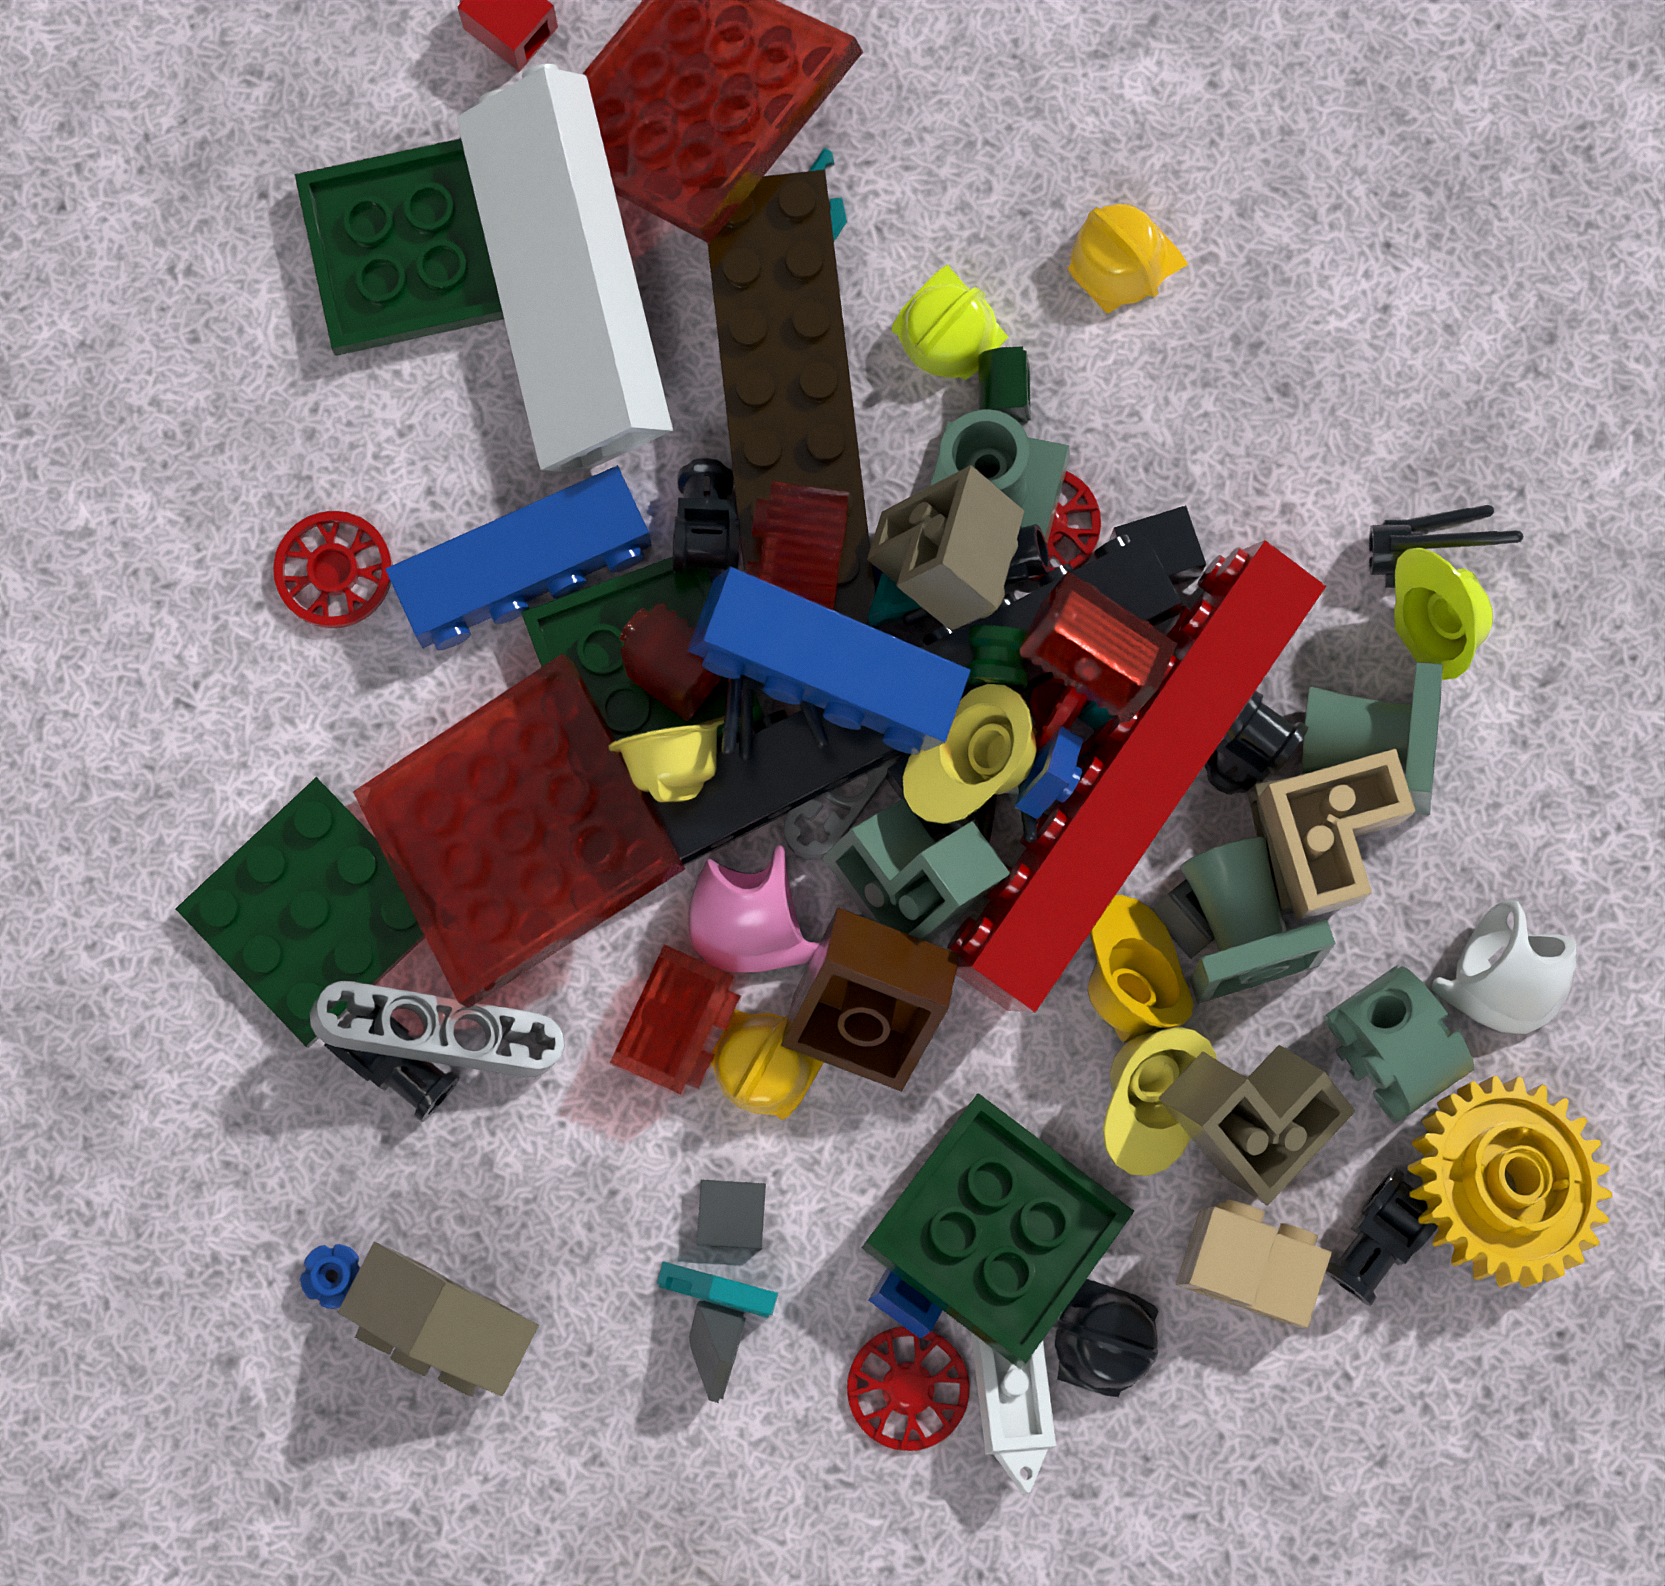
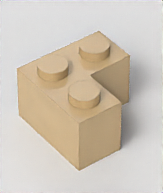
[1258,749,1416,921]
[1176,1199,1332,1328]

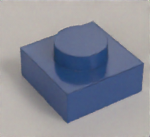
[1015,726,1083,819]
[868,1268,943,1339]

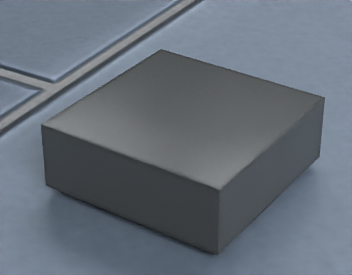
[697,1179,766,1249]

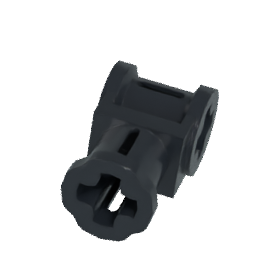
[672,458,739,574]
[1204,690,1309,795]
[324,1004,460,1122]
[1325,1167,1438,1306]

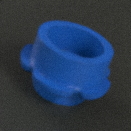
[300,1244,361,1309]

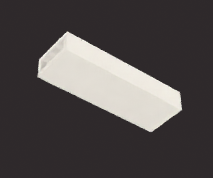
[456,64,673,472]

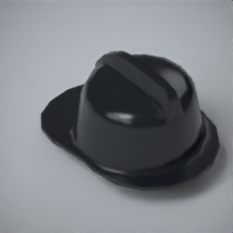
[1053,1279,1159,1397]

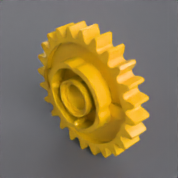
[1407,1076,1612,1288]

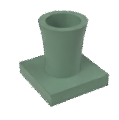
[930,409,1070,544]
[1302,662,1443,815]
[1180,837,1335,1004]

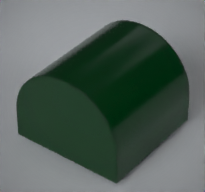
[978,346,1031,423]

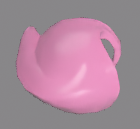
[688,845,819,973]

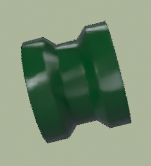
[965,625,1033,690]

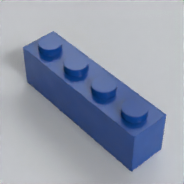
[385,465,652,650]
[687,567,971,755]

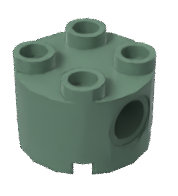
[1323,965,1474,1123]

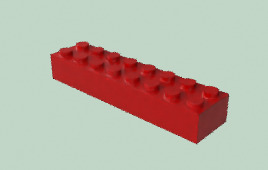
[947,540,1326,1013]

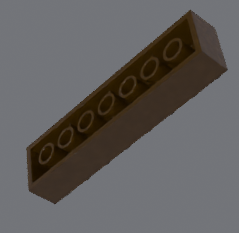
[701,170,880,631]

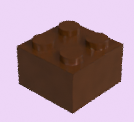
[781,907,960,1092]

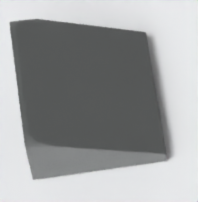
[1152,879,1215,959]
[689,1301,746,1403]

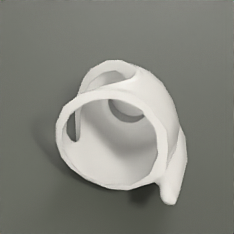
[1432,899,1577,1034]

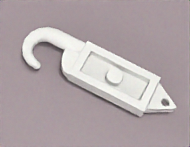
[971,1333,1056,1494]

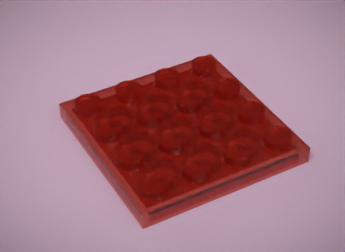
[582,0,863,244]
[353,653,685,1008]

